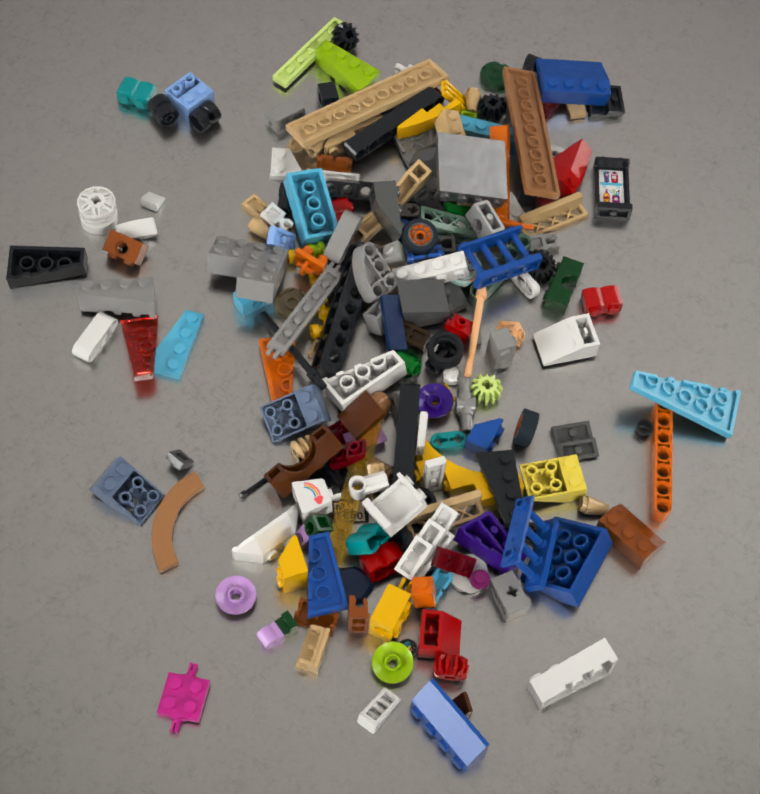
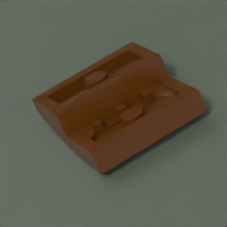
[337,390,387,440]

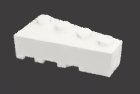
[322,350,407,412]

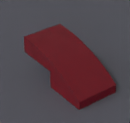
[431,546,477,578]

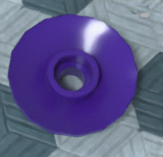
[419,383,453,418]

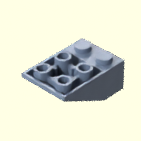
[260,385,332,443]
[89,456,165,525]

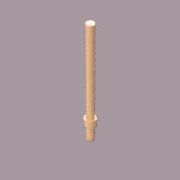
[464,287,487,377]

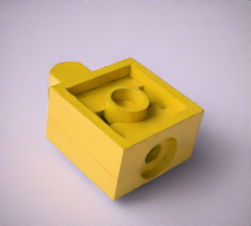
[368,577,412,642]

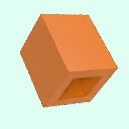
[411,576,436,608]

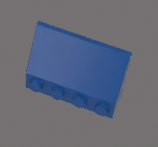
[536,58,611,106]
[520,516,613,607]

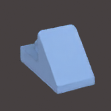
[266,226,296,249]

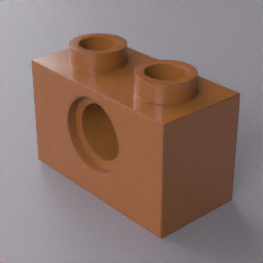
[102,229,149,267]

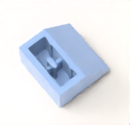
[164,72,215,123]

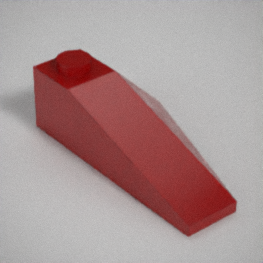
[553,139,593,199]

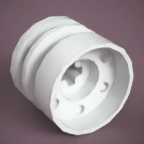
[77,186,118,235]

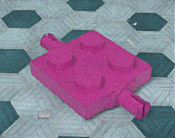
[157,662,210,734]

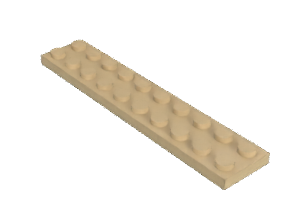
[286,58,449,149]

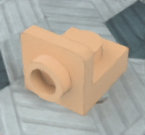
[496,321,525,347]

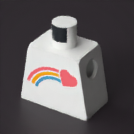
[292,478,341,524]

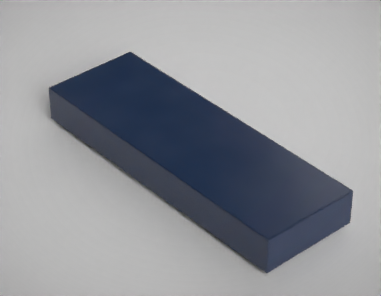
[379,295,407,351]

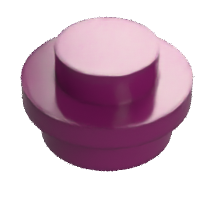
[470,570,490,590]

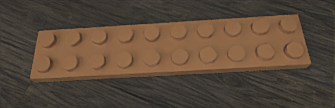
[502,66,560,200]

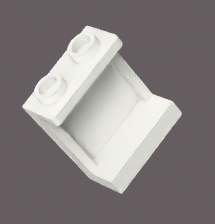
[361,472,428,537]

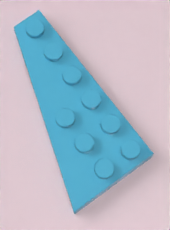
[629,371,741,439]

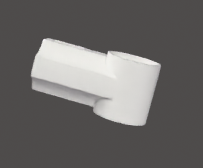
[349,471,389,500]

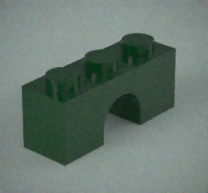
[542,256,584,315]

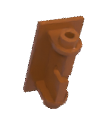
[316,154,353,173]

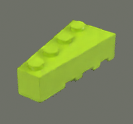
[315,39,381,95]

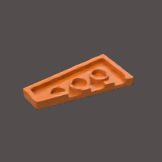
[258,337,295,402]

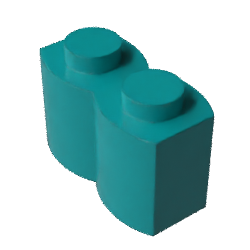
[116,77,157,109]
[345,523,390,555]

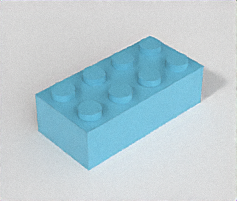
[283,168,338,248]

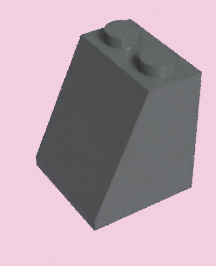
[397,279,454,327]

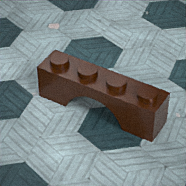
[263,424,344,499]

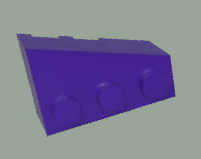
[453,510,527,574]

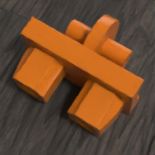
[293,245,328,277]

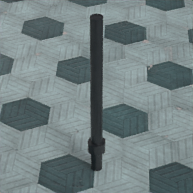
[260,311,327,390]

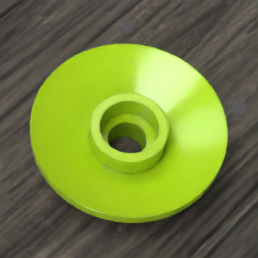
[372,642,414,684]

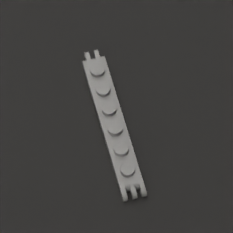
[266,261,342,360]

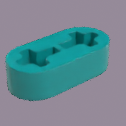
[430,431,467,453]

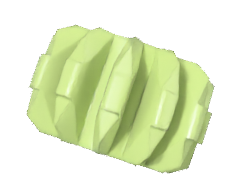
[470,372,503,406]

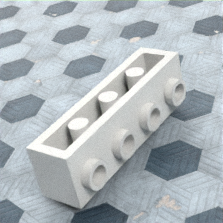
[392,251,471,292]

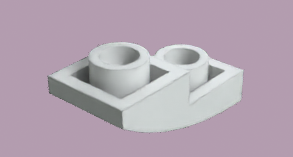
[116,217,158,240]

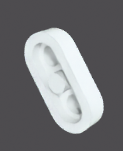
[511,273,540,299]

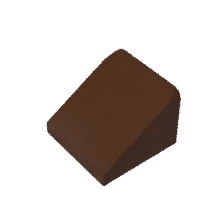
[452,691,473,718]

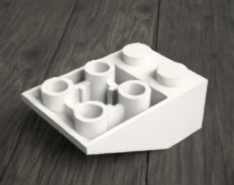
[532,313,600,367]

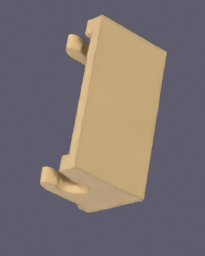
[295,624,330,674]

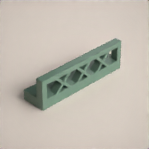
[419,205,479,244]

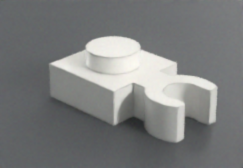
[260,202,294,231]

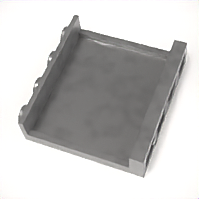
[431,132,508,208]

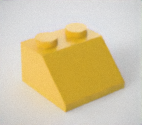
[276,535,308,594]

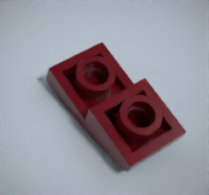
[330,439,366,471]

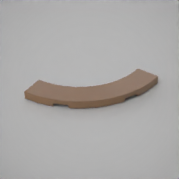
[151,471,205,573]

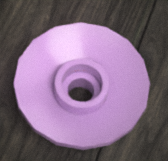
[215,575,257,615]

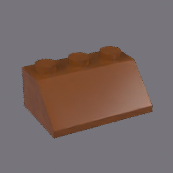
[597,504,666,570]

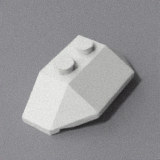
[232,504,299,563]

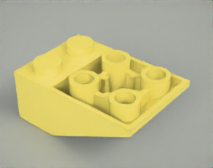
[519,454,587,503]

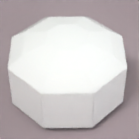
[442,367,461,386]

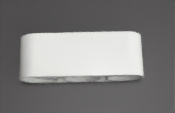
[72,311,118,363]

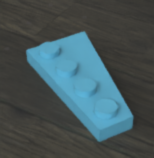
[143,310,204,380]

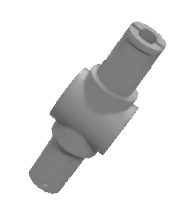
[455,377,476,434]

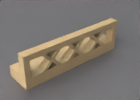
[517,191,589,236]
[406,489,485,538]

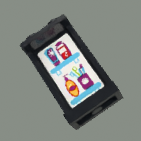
[593,156,633,220]

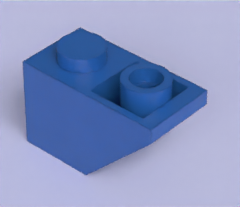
[464,418,505,453]

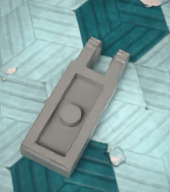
[508,233,560,258]

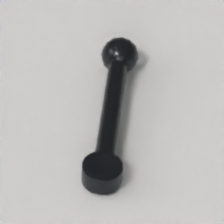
[239,477,267,499]

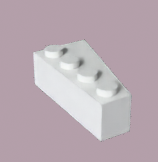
[527,638,618,710]

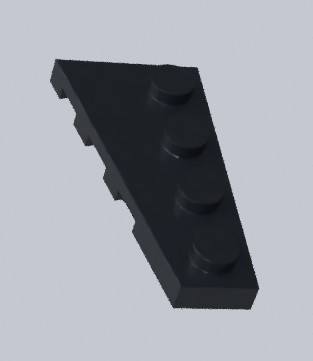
[474,450,522,526]

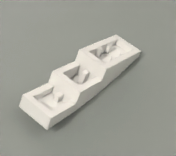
[394,502,459,581]

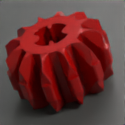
[433,654,469,681]

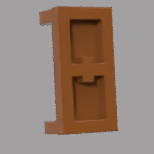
[347,595,370,633]
[294,597,340,637]

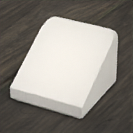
[140,192,165,212]

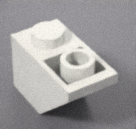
[377,240,407,268]

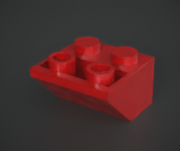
[417,609,462,659]

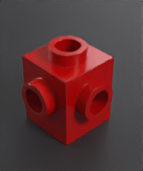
[443,313,473,344]

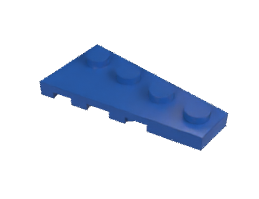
[308,531,349,619]

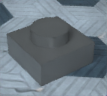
[166,449,194,470]

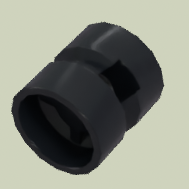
[147,94,179,127]
[188,100,221,133]

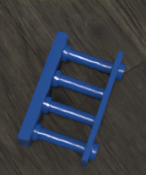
[457,225,543,290]
[500,495,559,593]

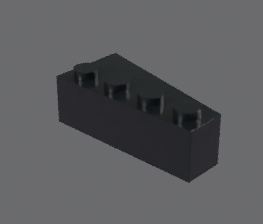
[6,245,88,289]

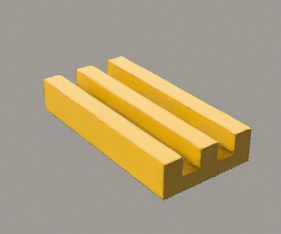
[441,80,466,112]

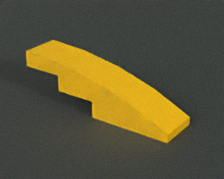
[396,98,461,139]

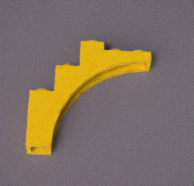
[414,426,525,508]

